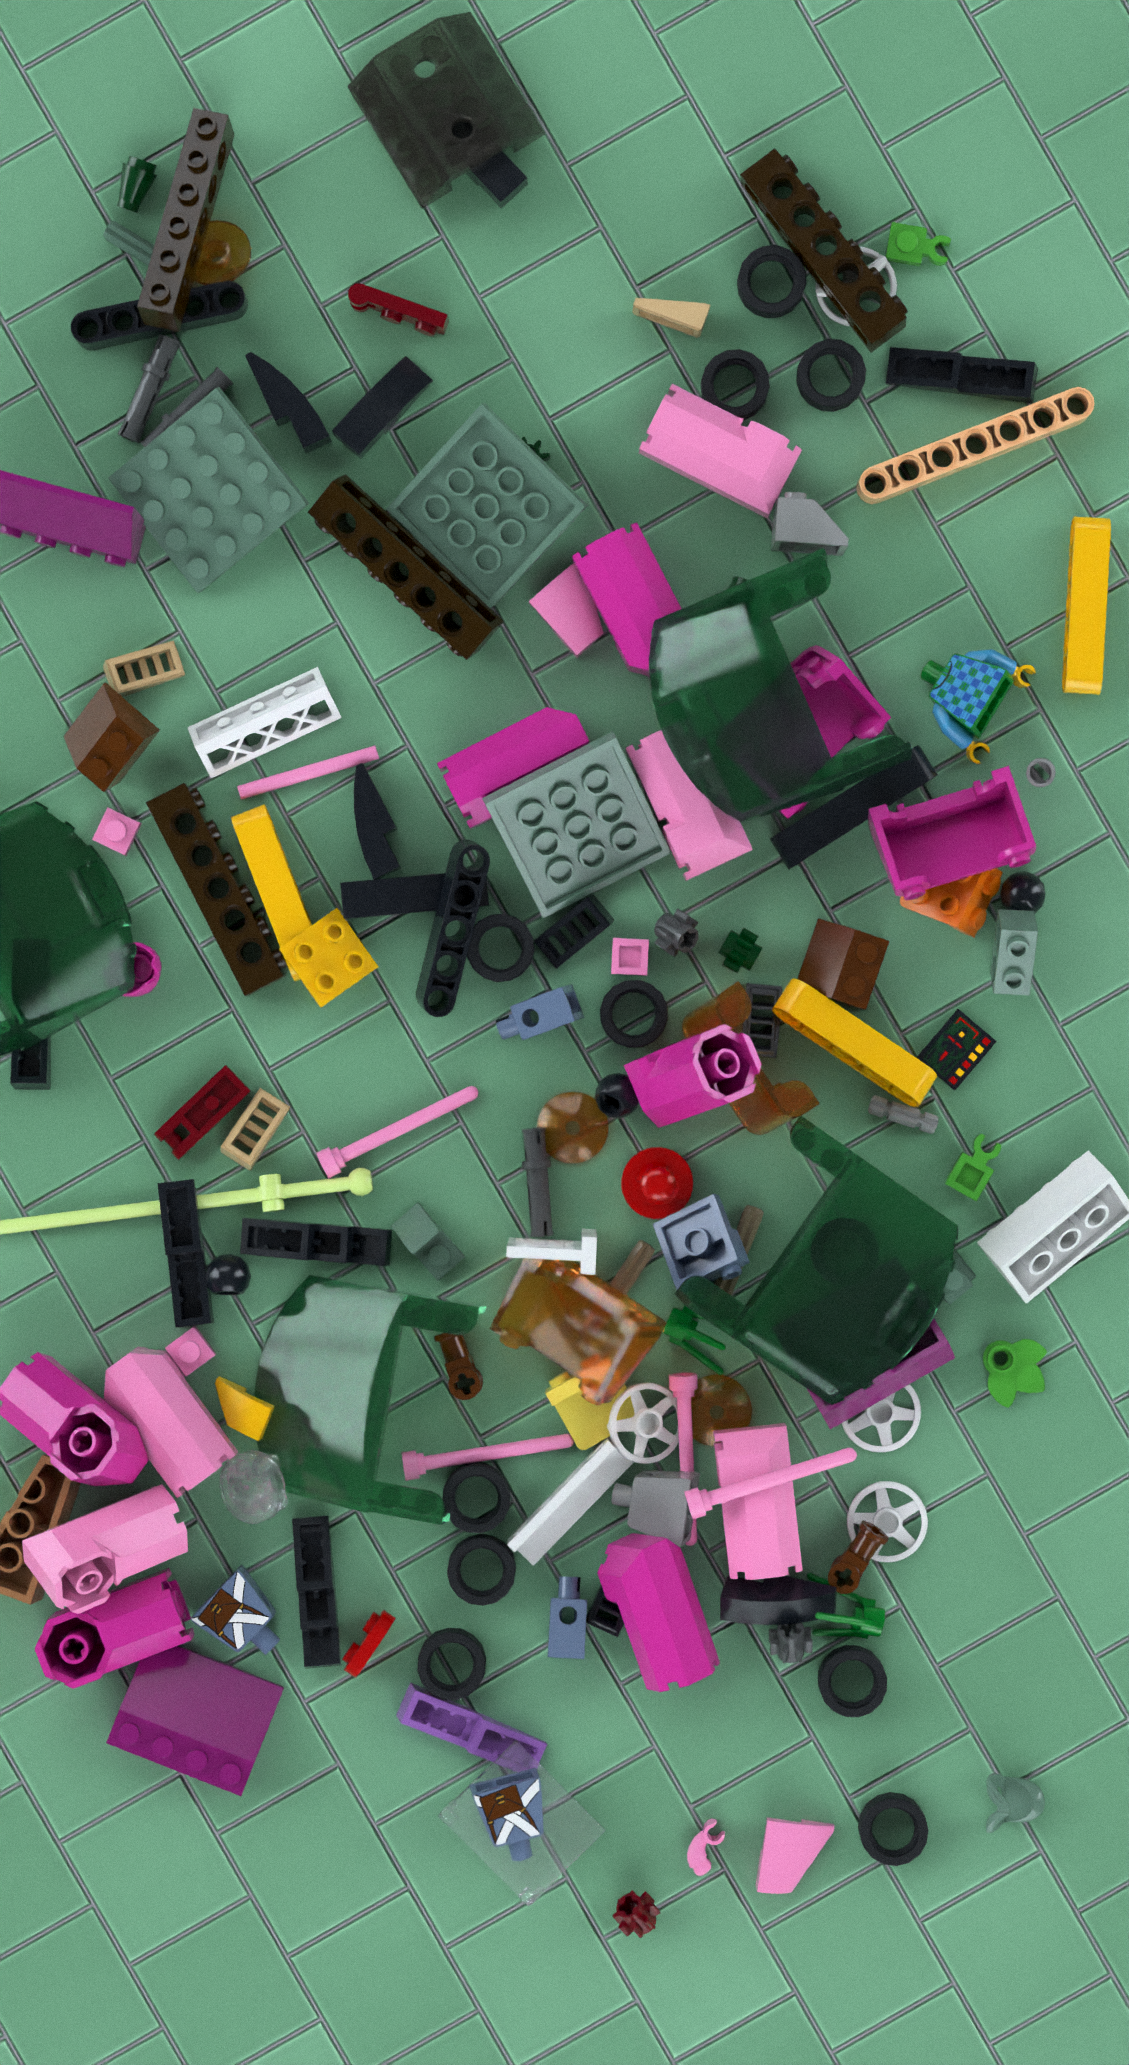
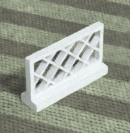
[506,1228,597,1275]

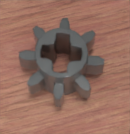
[654,909,698,957]
[769,1623,813,1663]

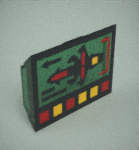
[916,1009,997,1090]

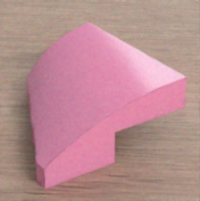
[529,563,604,658]
[756,1817,835,1894]

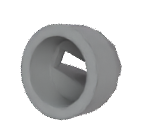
[1026,758,1056,787]

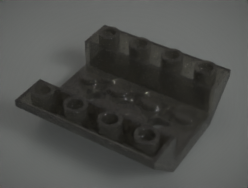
[347,12,545,209]

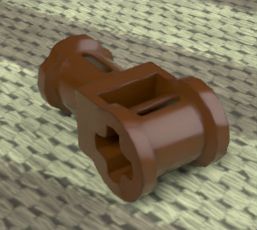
[433,1326,484,1400]
[828,1520,889,1594]

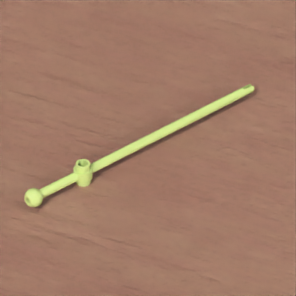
[0,1168,373,1235]

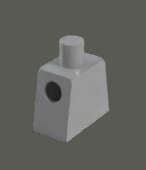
[611,1470,700,1547]

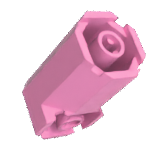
[639,384,802,519]
[625,717,753,881]
[104,1346,238,1498]
[713,1423,803,1580]
[22,1484,188,1614]

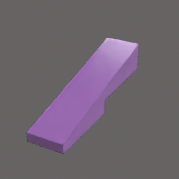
[396,1682,547,1772]

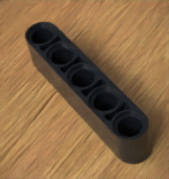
[71,281,248,350]
[770,745,938,869]
[416,840,490,1017]

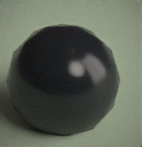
[1000,871,1046,913]
[595,1073,639,1119]
[205,1254,251,1295]

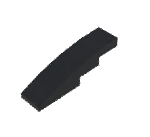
[240,1218,392,1266]
[292,1515,342,1669]

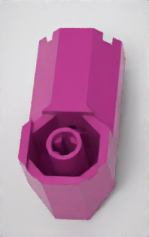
[572,522,694,680]
[437,707,589,830]
[624,1024,762,1128]
[0,1352,149,1486]
[597,1533,720,1692]
[35,1568,195,1689]

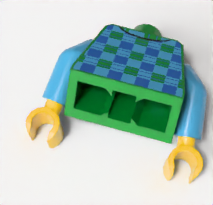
[921,649,1036,764]

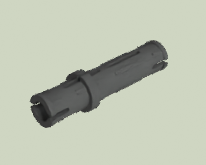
[118,334,181,444]
[140,367,233,447]
[522,1127,554,1237]

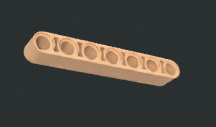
[856,387,1095,504]

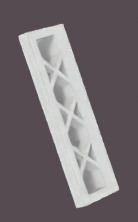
[187,667,342,778]
[507,1437,634,1566]

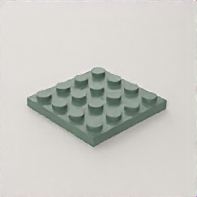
[108,387,309,593]
[386,403,588,609]
[482,731,672,918]

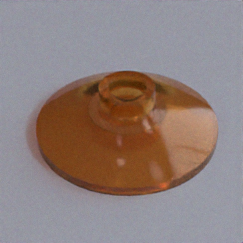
[194,220,251,285]
[537,1092,609,1163]
[691,1374,752,1446]

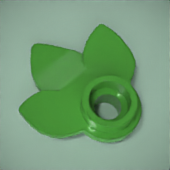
[982,1339,1047,1408]

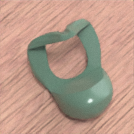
[986,1773,1045,1833]

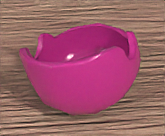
[104,942,162,997]

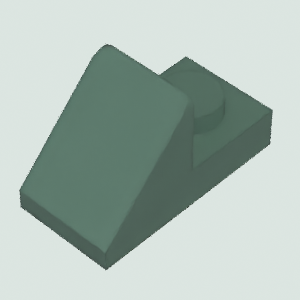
[391,1203,465,1281]

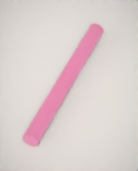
[237,745,379,800]

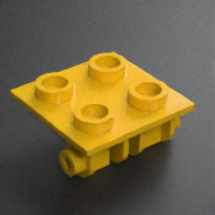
[279,908,379,1008]

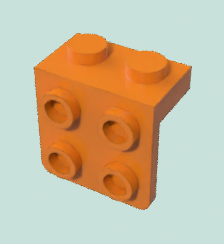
[900,868,1003,938]

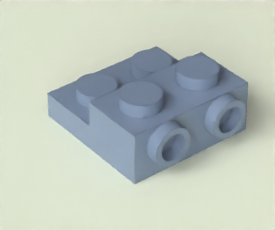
[653,1194,750,1295]

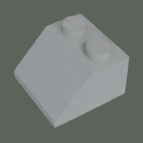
[771,492,849,556]

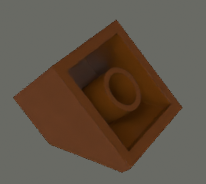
[63,683,160,792]
[797,919,889,1010]

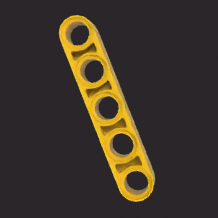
[1062,516,1111,695]
[231,804,312,982]
[772,978,937,1107]

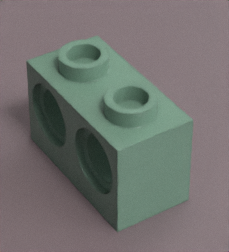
[990,909,1038,995]

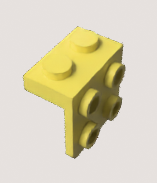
[545,1354,635,1450]

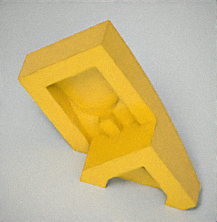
[215,1376,275,1441]

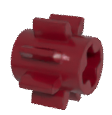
[612,1890,660,1938]

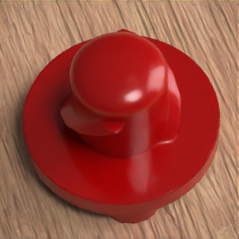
[621,1147,693,1219]

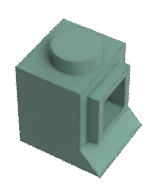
[922,1248,976,1305]

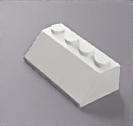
[977,1150,1129,1304]

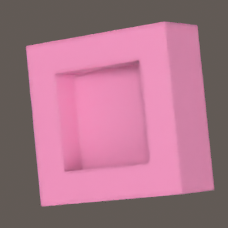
[92,807,142,856]
[611,938,649,976]
[165,1326,216,1377]

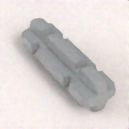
[868,1096,939,1134]

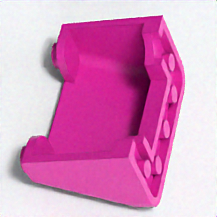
[715,645,891,819]
[868,766,1037,900]

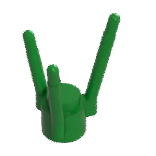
[662,1305,755,1375]
[806,1573,885,1639]

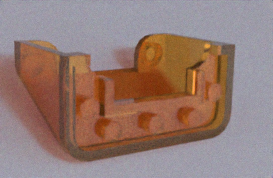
[682,981,820,1135]
[489,1258,666,1405]

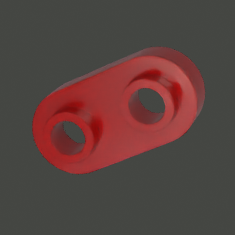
[342,1610,396,1678]

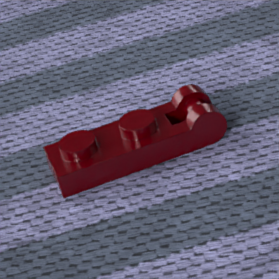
[348,283,449,337]
[154,1065,251,1161]

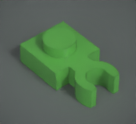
[885,222,951,267]
[944,1133,1001,1201]

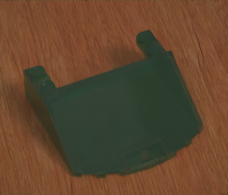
[649,548,912,823]
[0,801,136,1056]
[675,1115,958,1405]
[254,1275,486,1525]

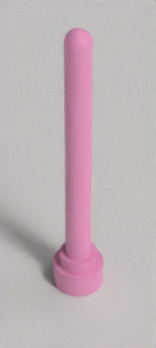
[316,1086,479,1179]
[668,1372,698,1546]
[401,1434,574,1481]
[684,1448,857,1519]

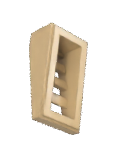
[632,298,710,338]
[103,640,185,697]
[221,1088,290,1171]

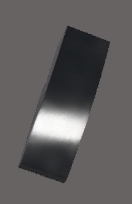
[429,107,528,209]
[245,352,332,454]
[332,356,433,459]
[354,763,401,880]
[720,1575,837,1625]

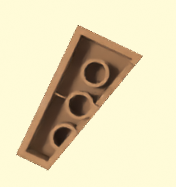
[0,1454,81,1605]

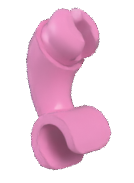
[687,1818,725,1876]

